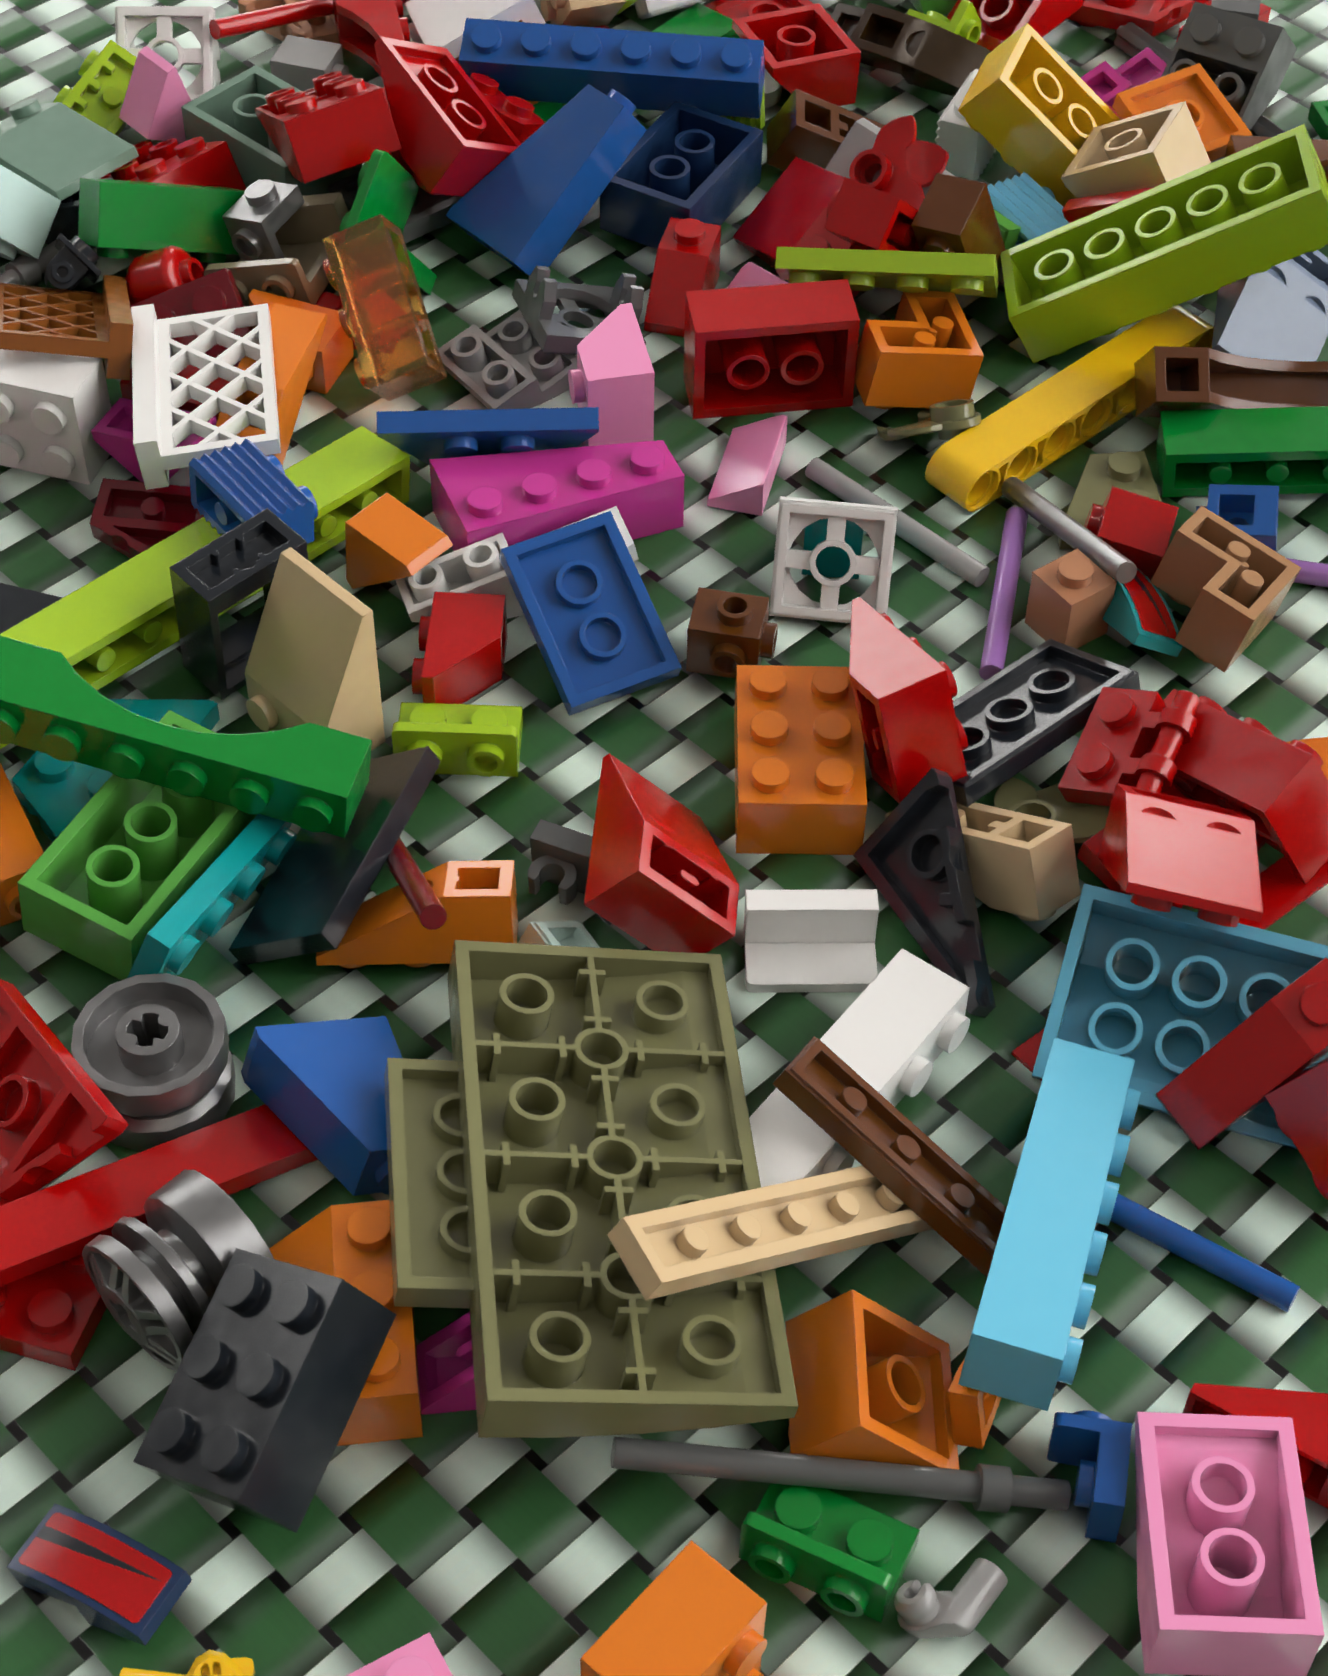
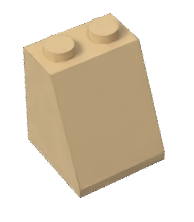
[1061,101,1211,198]

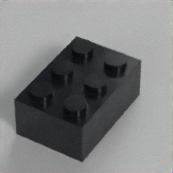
[133,1248,396,1533]

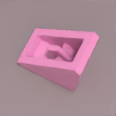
[119,46,191,143]

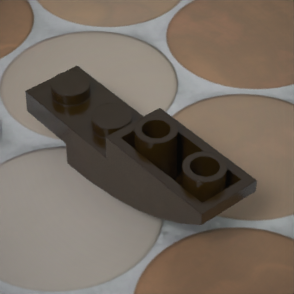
[831,2,991,96]

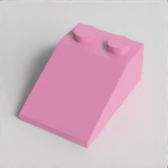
[1135,1412,1325,1676]

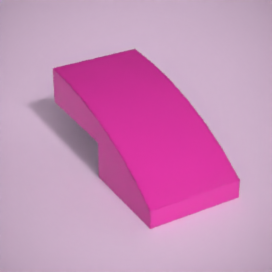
[1081,47,1167,108]

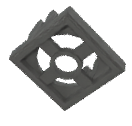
[512,266,646,355]

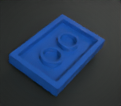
[499,511,682,716]

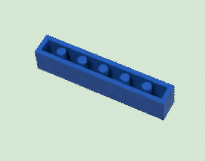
[459,18,765,118]

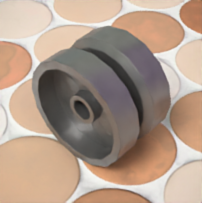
[71,973,236,1152]

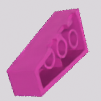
[429,440,685,551]

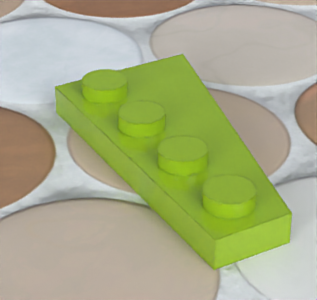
[775,247,998,298]

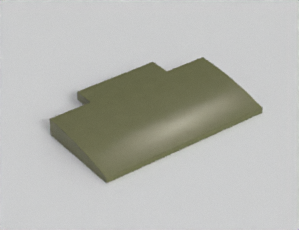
[384,940,798,1438]

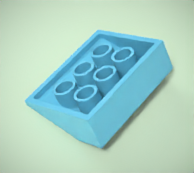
[1032,883,1328,1150]

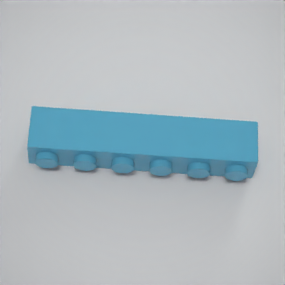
[958,1037,1141,1411]

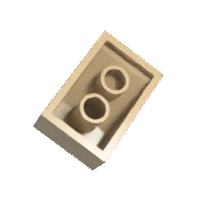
[245,547,385,751]

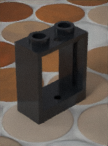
[169,508,308,700]

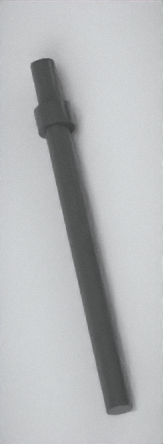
[611,1436,1071,1514]

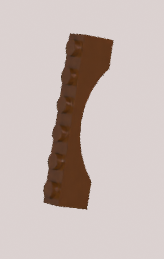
[1134,346,1328,417]

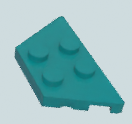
[11,699,220,842]

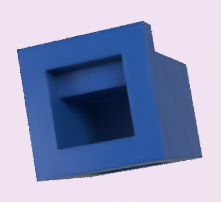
[1196,484,1279,551]

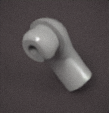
[894,1558,1008,1639]

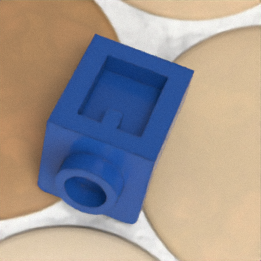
[1047,1410,1132,1543]

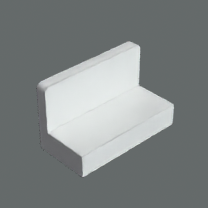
[743,889,879,993]

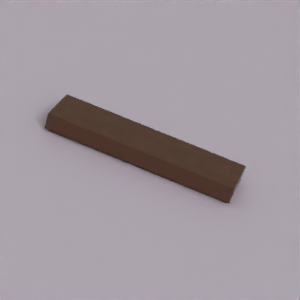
[772,1036,1007,1277]

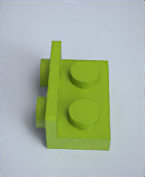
[53,39,137,136]
[391,702,523,777]

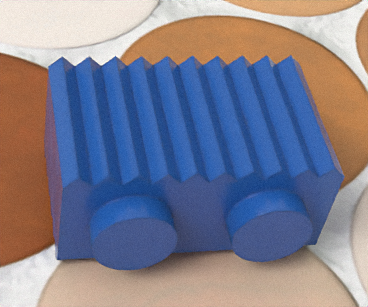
[189,438,318,544]

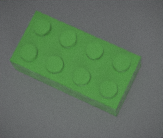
[17,710,258,980]

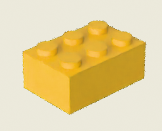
[958,23,1121,207]

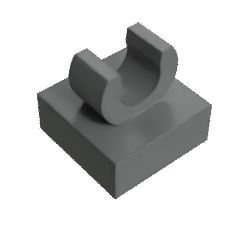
[528,819,593,905]

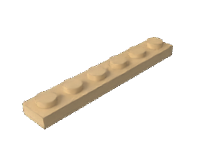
[607,1166,932,1301]

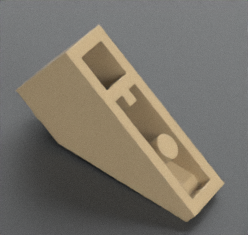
[885,802,1081,921]

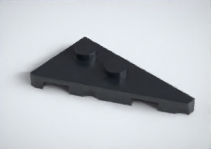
[853,767,996,1018]

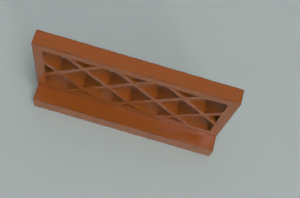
[0,275,134,380]

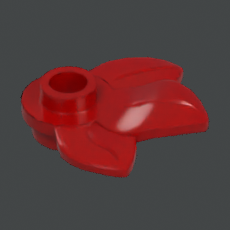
[849,115,949,210]

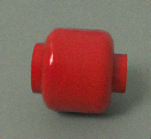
[125,245,204,305]

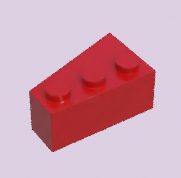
[1146,689,1328,884]

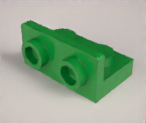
[739,1483,920,1622]

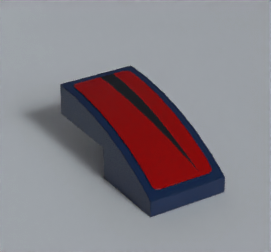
[7,1504,192,1646]

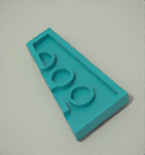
[127,814,297,978]

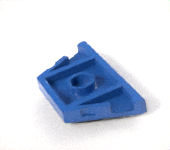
[377,407,599,465]

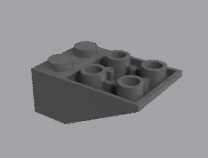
[1161,1,1297,163]

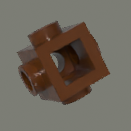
[686,587,778,679]

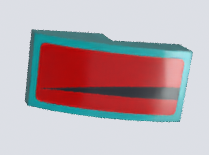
[1102,568,1183,657]

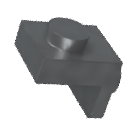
[222,179,305,261]

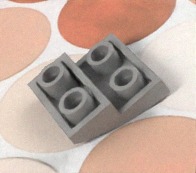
[432,309,577,409]

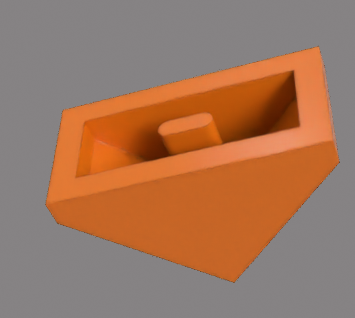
[345,492,453,589]

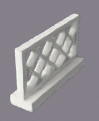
[131,303,281,490]

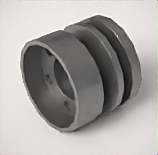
[82,1169,274,1371]

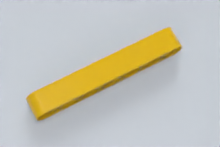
[925,305,1214,512]

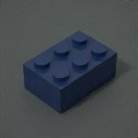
[600,101,763,249]

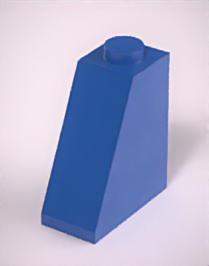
[241,1016,402,1196]

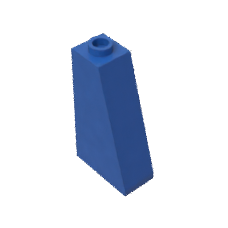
[445,84,646,277]

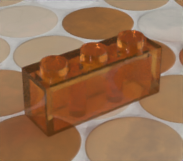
[322,214,447,401]

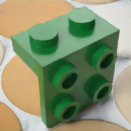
[338,149,437,296]

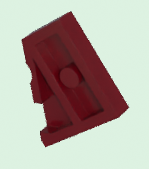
[89,478,204,558]

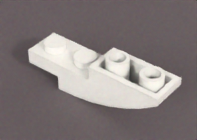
[396,506,639,622]

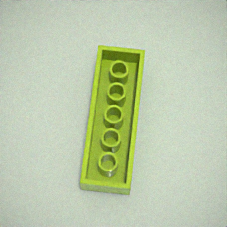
[1000,124,1328,363]

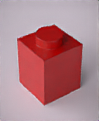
[1084,486,1179,581]

